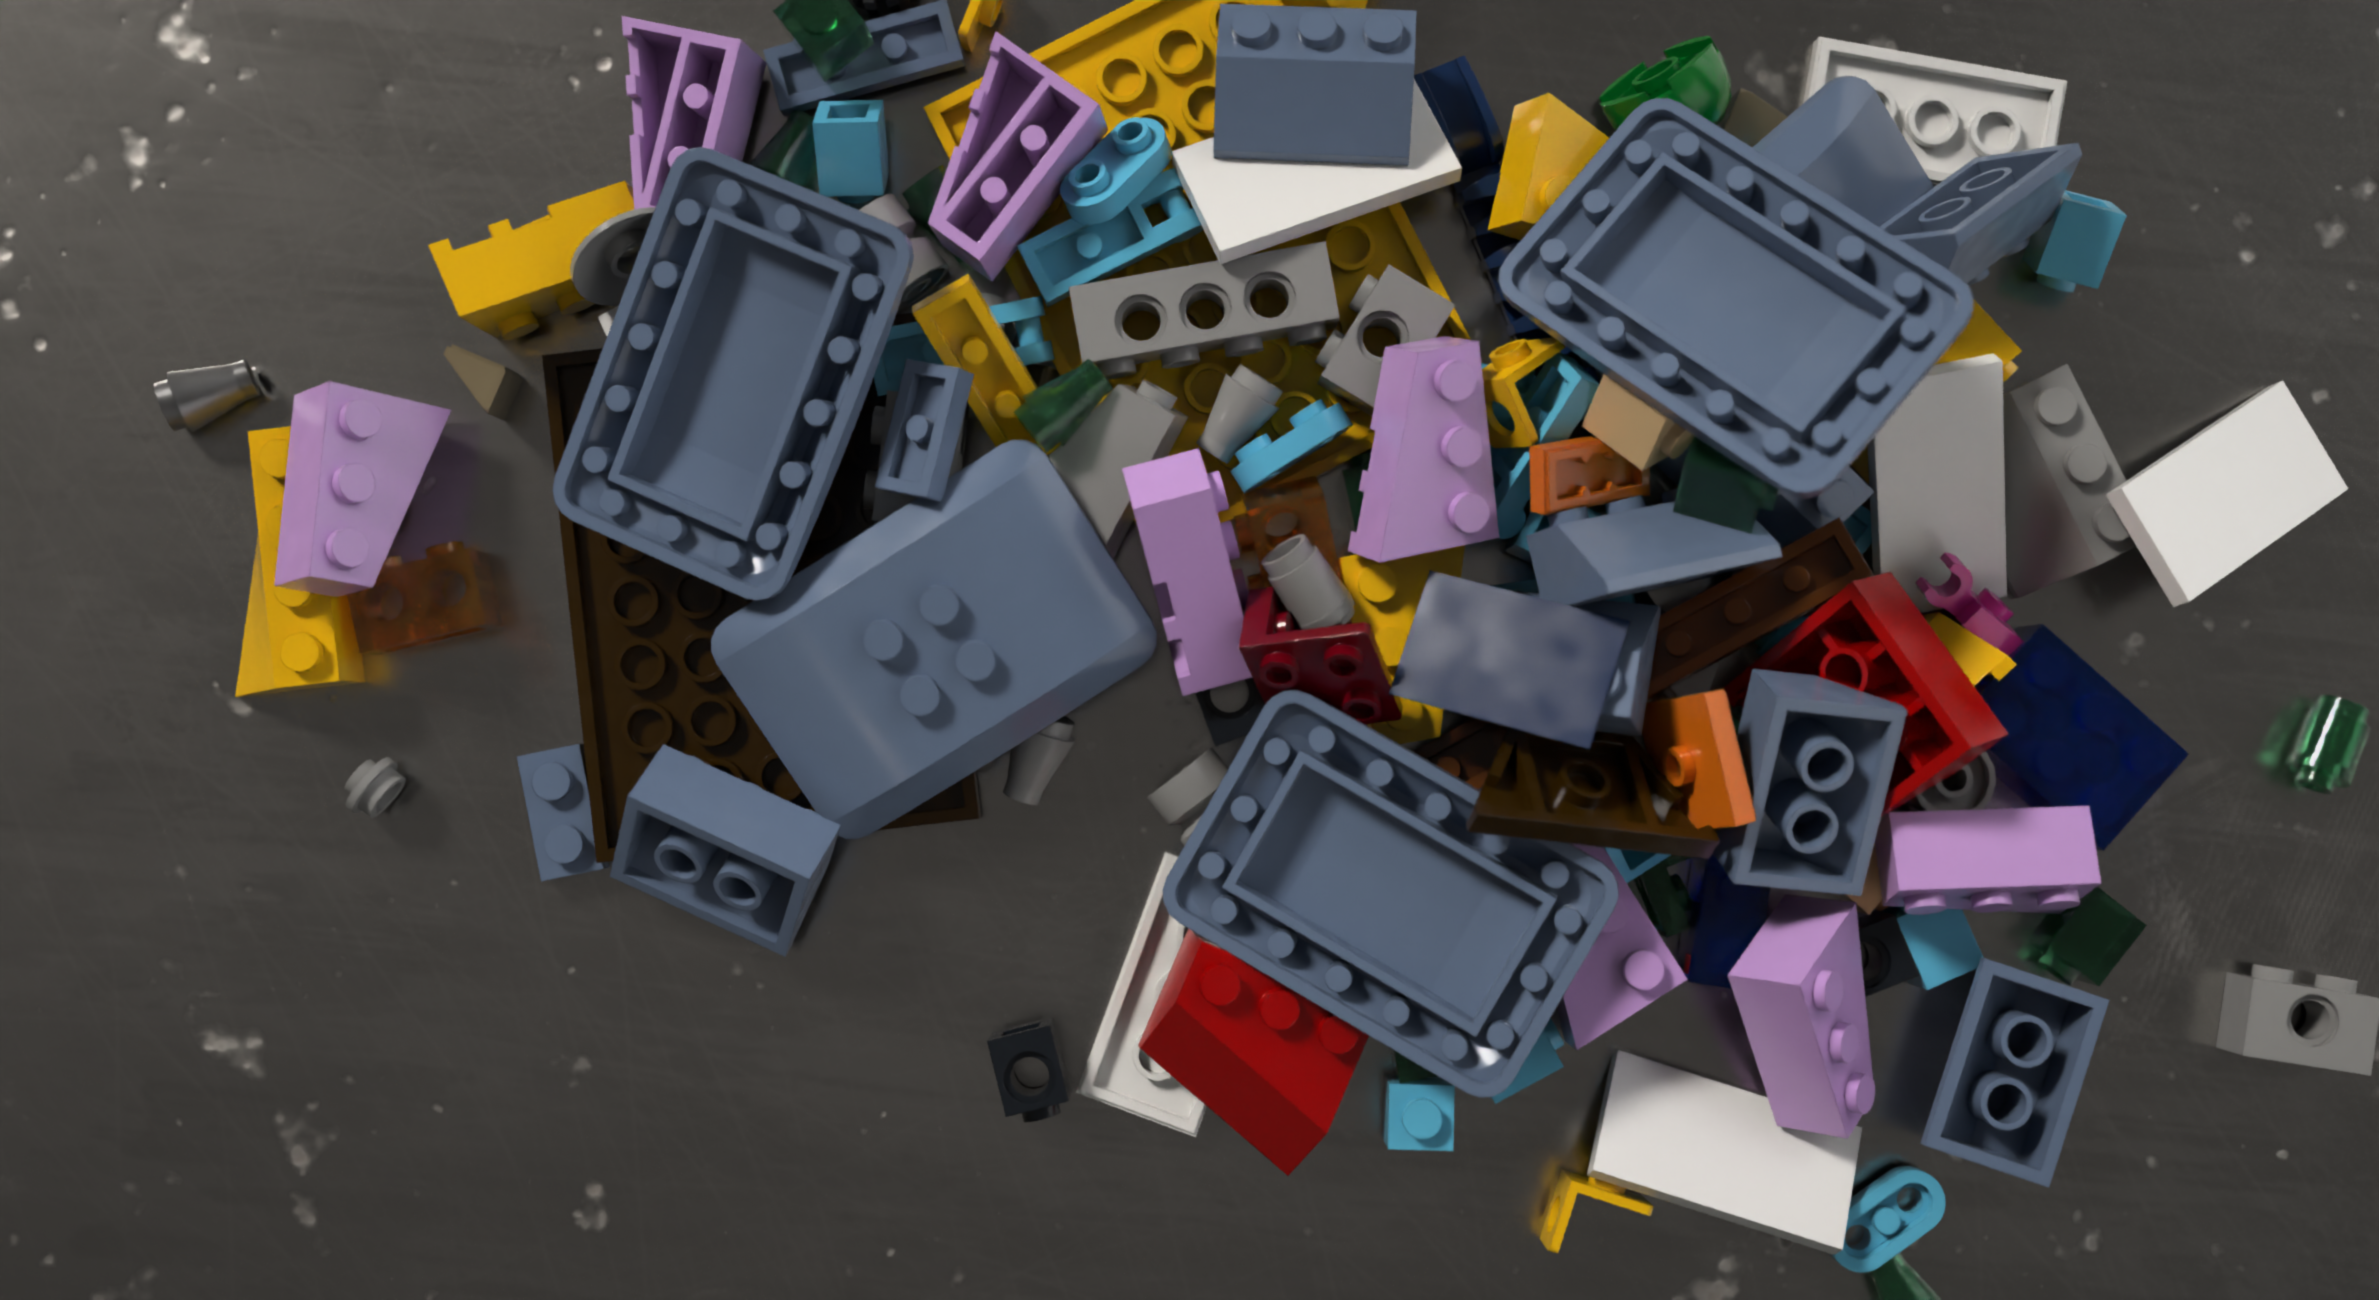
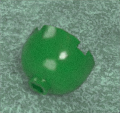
[1599,36,1731,131]

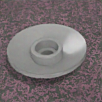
[570,207,656,306]

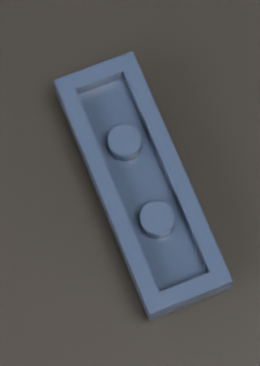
[763,0,966,117]

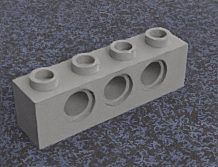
[1069,241,1340,380]

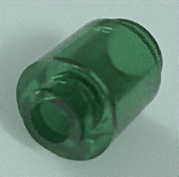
[2284,695,2371,794]

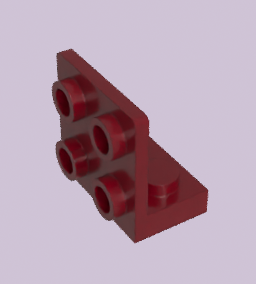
[1239,586,1403,725]

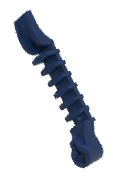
[1414,55,1600,439]

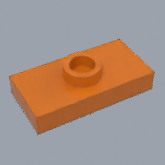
[1529,435,1650,515]

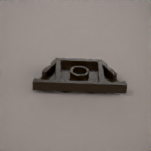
[1466,727,1720,859]

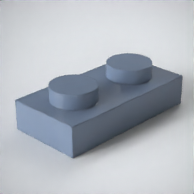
[874,359,974,502]
[517,744,609,882]

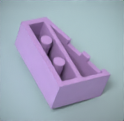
[622,16,766,210]
[928,31,1108,282]
[1348,336,1499,563]
[274,381,451,597]
[1122,448,1253,696]
[1875,806,2101,915]
[1558,844,1688,1050]
[1728,894,1875,1139]

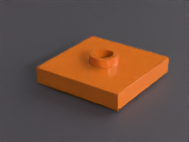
[1642,689,1756,829]

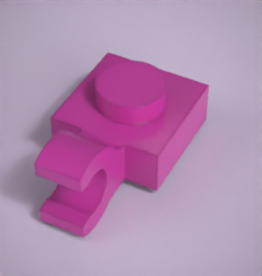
[1915,552,2024,656]

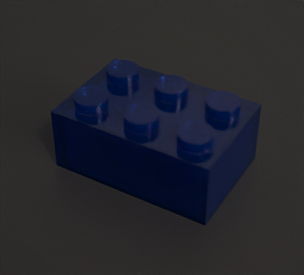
[1974,624,2189,851]

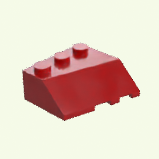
[1723,572,2008,817]
[1138,928,1369,1176]

